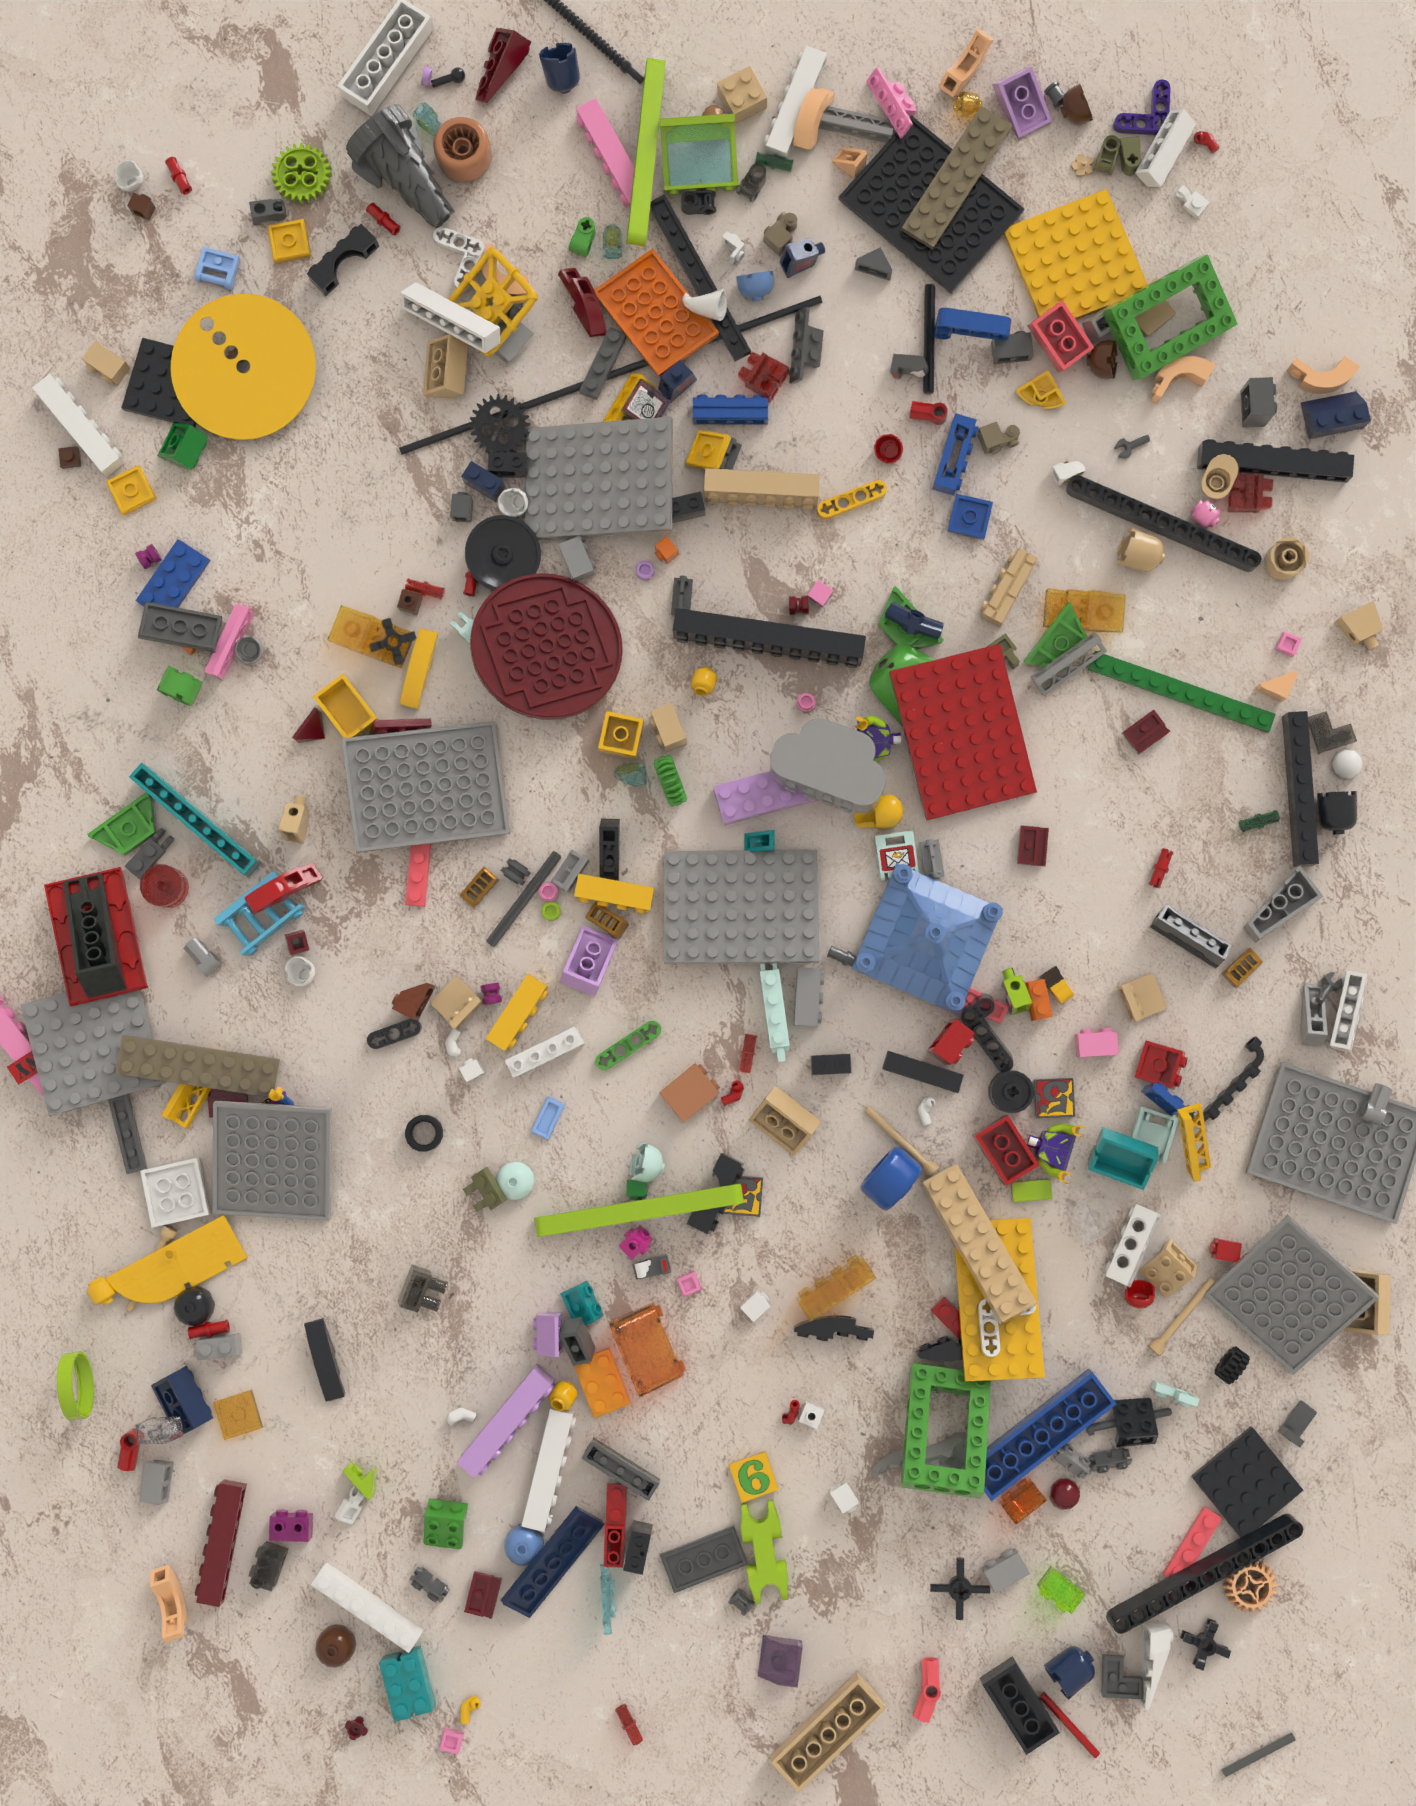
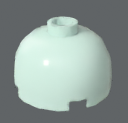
[630,1142,665,1182]
[496,1161,535,1201]

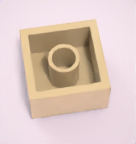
[717,66,767,124]
[649,703,687,753]

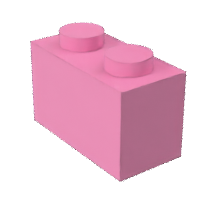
[1075,1028,1119,1057]

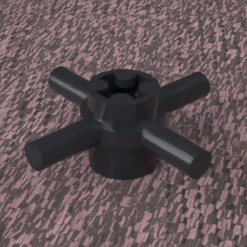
[930,1557,990,1620]

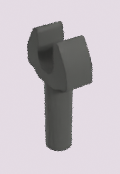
[1114,435,1150,459]
[1316,972,1342,1004]

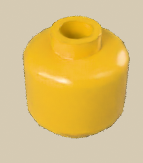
[690,666,717,696]
[86,1276,116,1306]
[549,1381,578,1411]

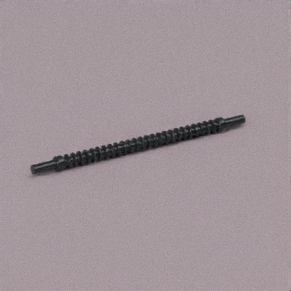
[544,0,644,84]

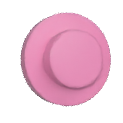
[797,693,816,712]
[539,882,558,902]

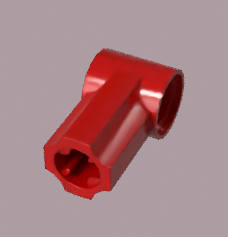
[909,401,948,425]
[117,1429,143,1471]

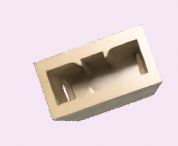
[1336,601,1383,650]
[278,795,309,844]

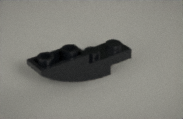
[793,1315,874,1341]
[916,1336,963,1361]

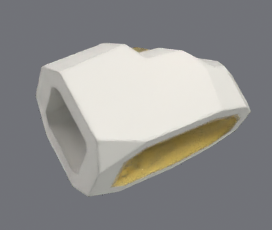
[1050,461,1085,486]

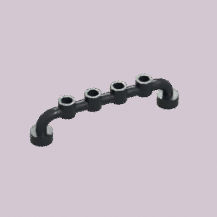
[1186,1036,1264,1123]

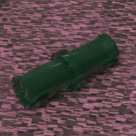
[755,152,793,172]
[1239,810,1280,832]

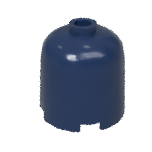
[539,43,580,94]
[1044,1646,1095,1700]

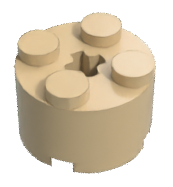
[1265,537,1309,580]

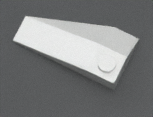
[1141,1622,1173,1710]

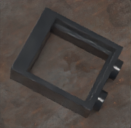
[623,1520,653,1575]

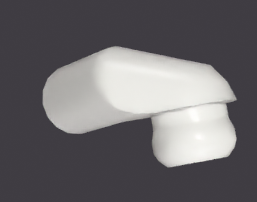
[445,1028,461,1057]
[918,1097,936,1126]
[447,1407,477,1426]

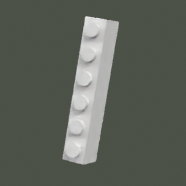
[764,45,827,161]
[400,282,501,353]
[32,374,125,477]
[522,1406,577,1532]
[311,1563,424,1653]

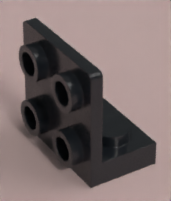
[1113,1398,1159,1447]

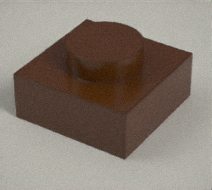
[58,446,81,469]

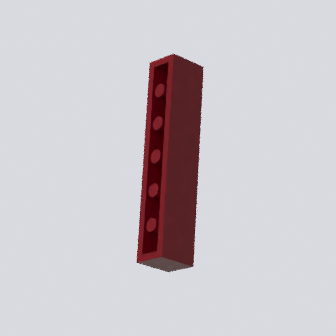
[195,1479,247,1607]

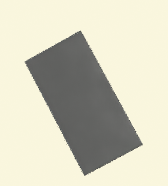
[138,602,222,653]
[660,1525,748,1593]

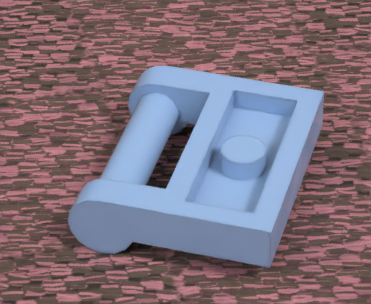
[194,247,240,290]

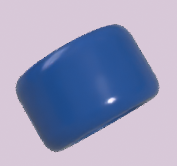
[860,1147,922,1210]

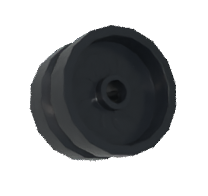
[988,1071,1034,1113]

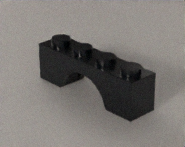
[307,224,379,296]
[687,1153,745,1234]

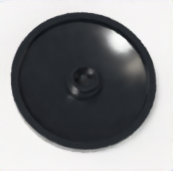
[465,515,541,591]

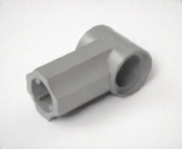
[183,937,222,977]
[1360,1083,1393,1125]

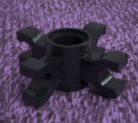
[369,618,417,666]
[1180,1618,1231,1671]

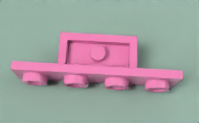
[866,67,917,138]

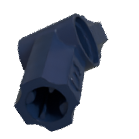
[885,602,944,639]

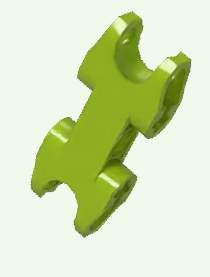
[741,1499,788,1605]

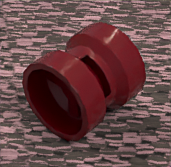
[789,596,809,615]

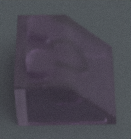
[758,1635,803,1688]

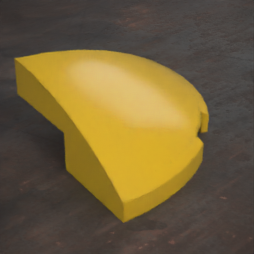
[1015,370,1066,409]

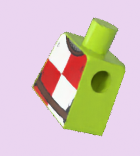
[1001,968,1032,1016]

